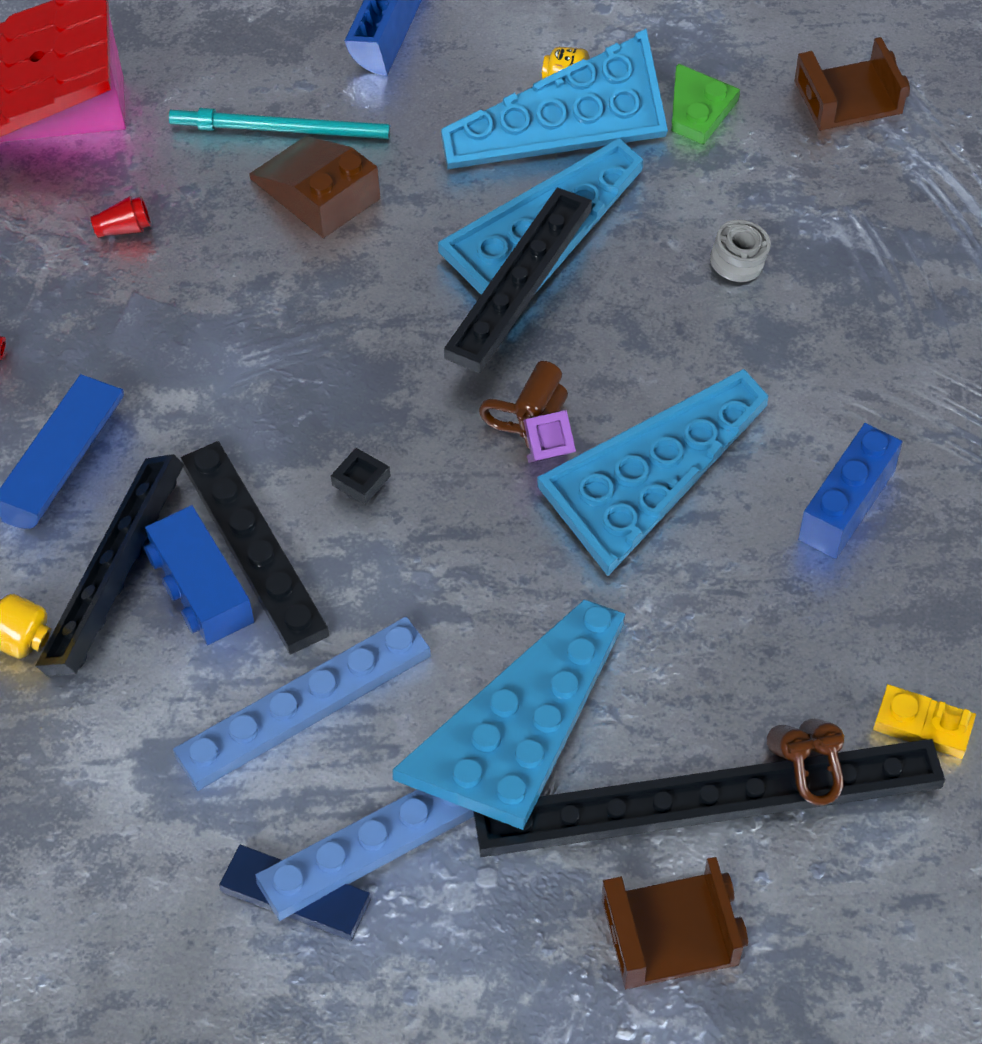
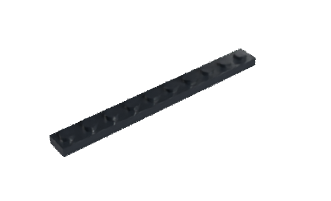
[473,739,945,857]

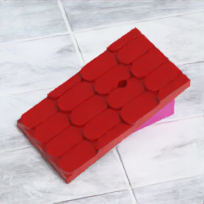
[0,0,126,142]

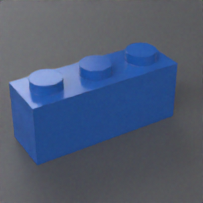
[798,423,903,559]
[144,505,255,646]

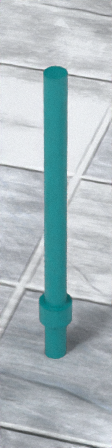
[169,108,390,139]

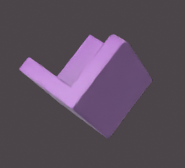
[523,410,576,463]

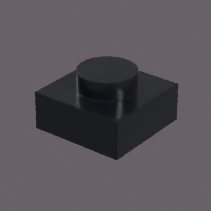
[331,448,391,505]

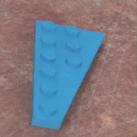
[441,29,668,169]
[438,138,643,295]
[537,369,768,576]
[393,599,625,830]

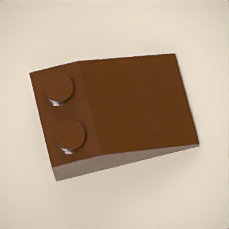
[249,136,380,239]

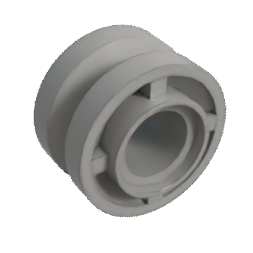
[710,220,771,282]

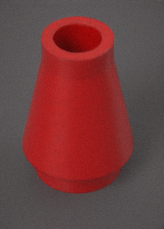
[91,196,151,238]

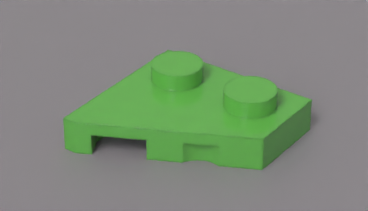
[671,64,740,145]

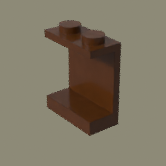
[794,37,910,131]
[601,857,748,990]

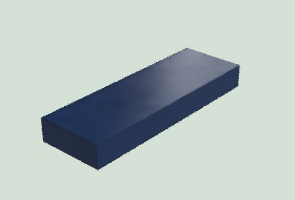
[219,844,371,941]

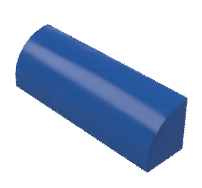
[344,0,422,76]
[0,374,124,529]

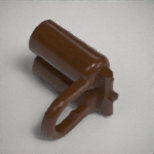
[479,361,568,449]
[767,719,844,806]

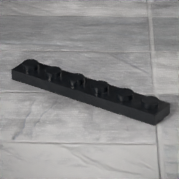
[444,187,592,373]
[180,441,329,655]
[35,454,184,676]

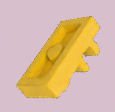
[873,684,976,759]

